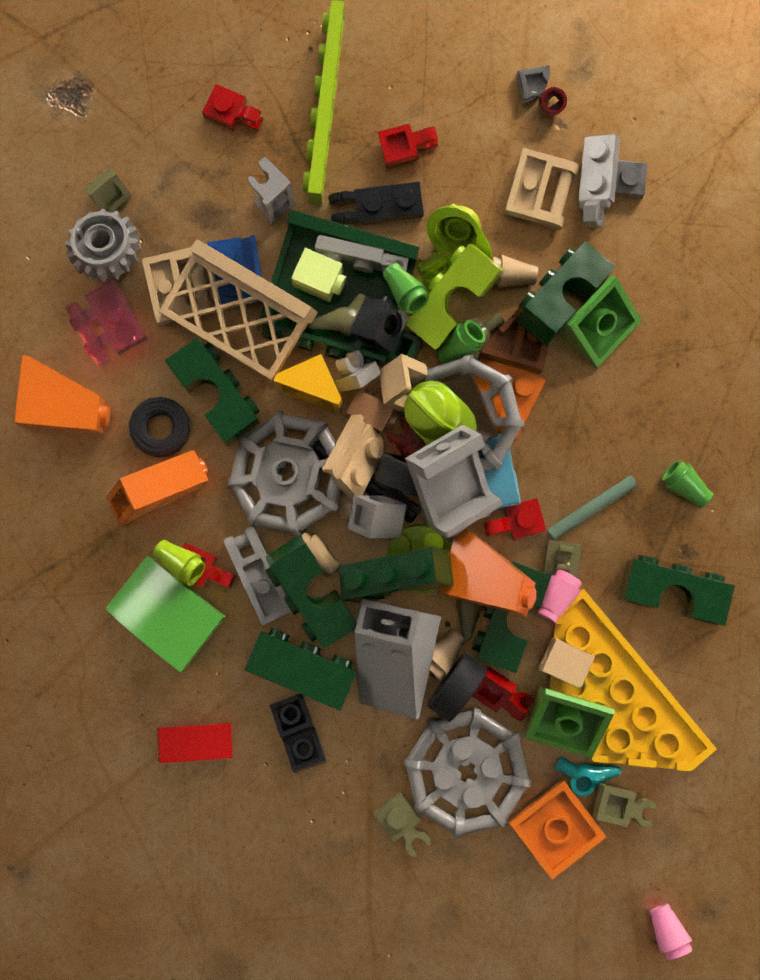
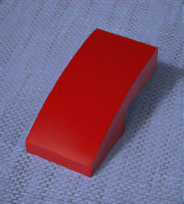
[157,722,233,763]

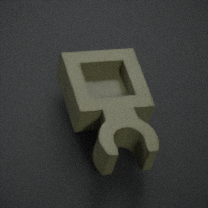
[591,783,657,827]
[373,791,431,858]

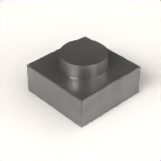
[615,160,648,199]

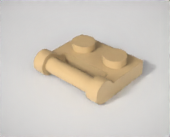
[504,148,579,230]
[142,247,216,326]

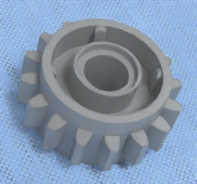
[65,209,141,282]

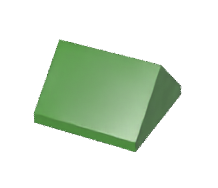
[559,275,642,368]
[525,686,615,758]

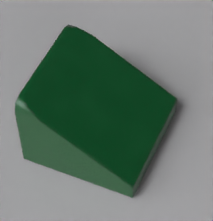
[379,330,423,363]

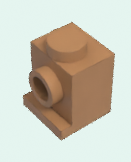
[346,385,400,437]

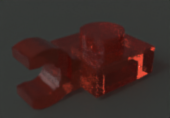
[386,418,427,463]

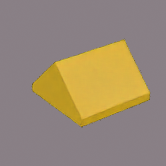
[273,354,343,415]

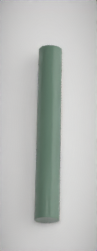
[546,475,638,540]

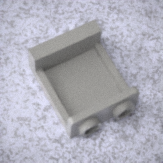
[405,425,502,538]

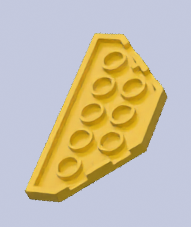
[549,589,717,771]

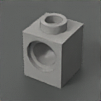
[347,495,406,539]

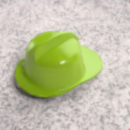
[426,203,492,268]
[404,380,477,444]

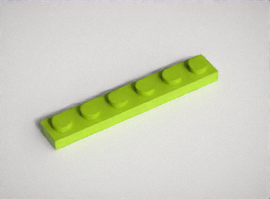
[303,0,345,204]

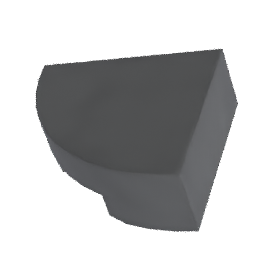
[516,65,550,106]

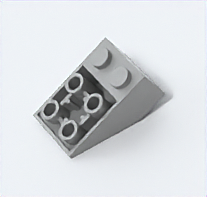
[355,599,441,719]

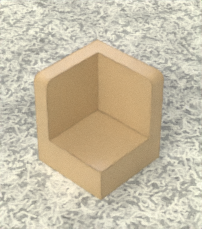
[379,354,428,413]
[538,638,595,688]

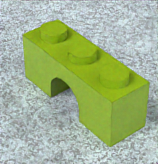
[406,244,505,350]

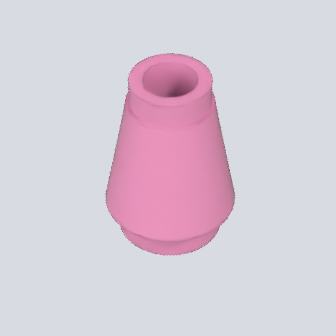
[537,570,582,624]
[649,903,692,961]

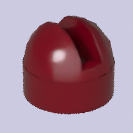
[539,87,567,116]

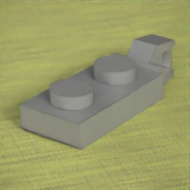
[578,134,620,228]
[315,235,408,273]

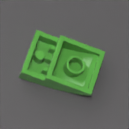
[105,555,226,673]

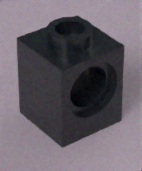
[349,296,409,353]

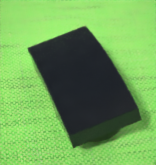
[270,694,327,774]

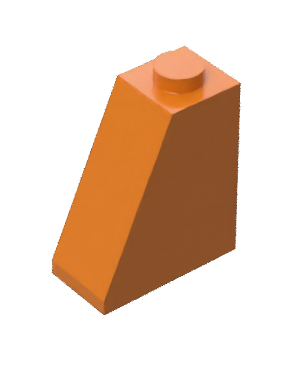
[14,355,110,435]
[106,450,208,527]
[439,528,536,617]

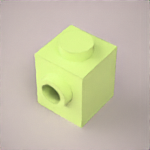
[291,248,346,302]

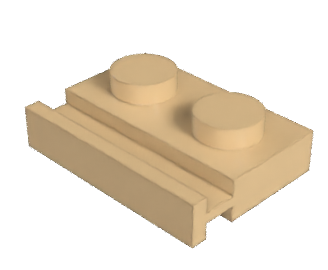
[322,414,388,499]

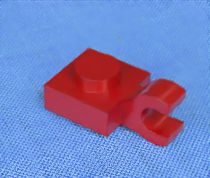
[202,84,264,131]
[378,123,438,167]
[483,498,547,540]
[182,543,236,588]
[472,666,534,721]

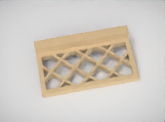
[159,239,318,380]

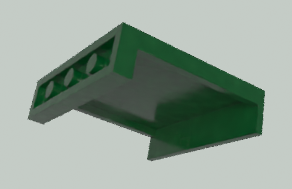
[256,209,419,367]

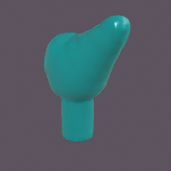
[554,756,622,796]

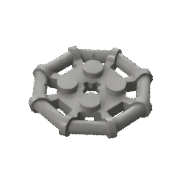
[400,354,525,471]
[226,411,341,536]
[403,707,532,838]

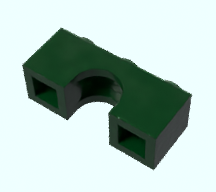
[516,241,616,347]
[165,337,260,446]
[265,534,357,649]
[338,547,454,603]
[618,555,735,626]
[471,561,551,673]

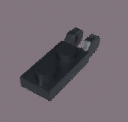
[328,181,424,226]

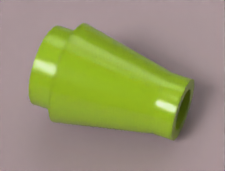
[153,539,206,586]

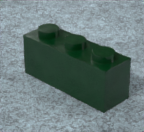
[245,627,357,711]

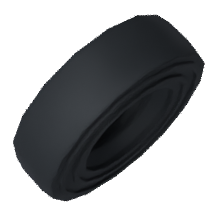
[129,397,190,457]

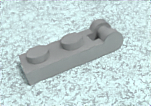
[223,526,291,626]

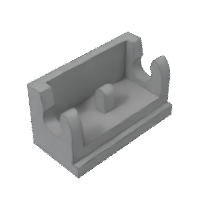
[248,156,295,226]

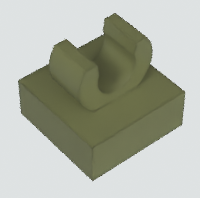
[84,168,132,213]
[542,540,582,578]

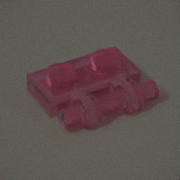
[66,279,148,366]

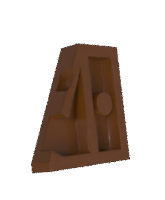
[478,307,549,374]

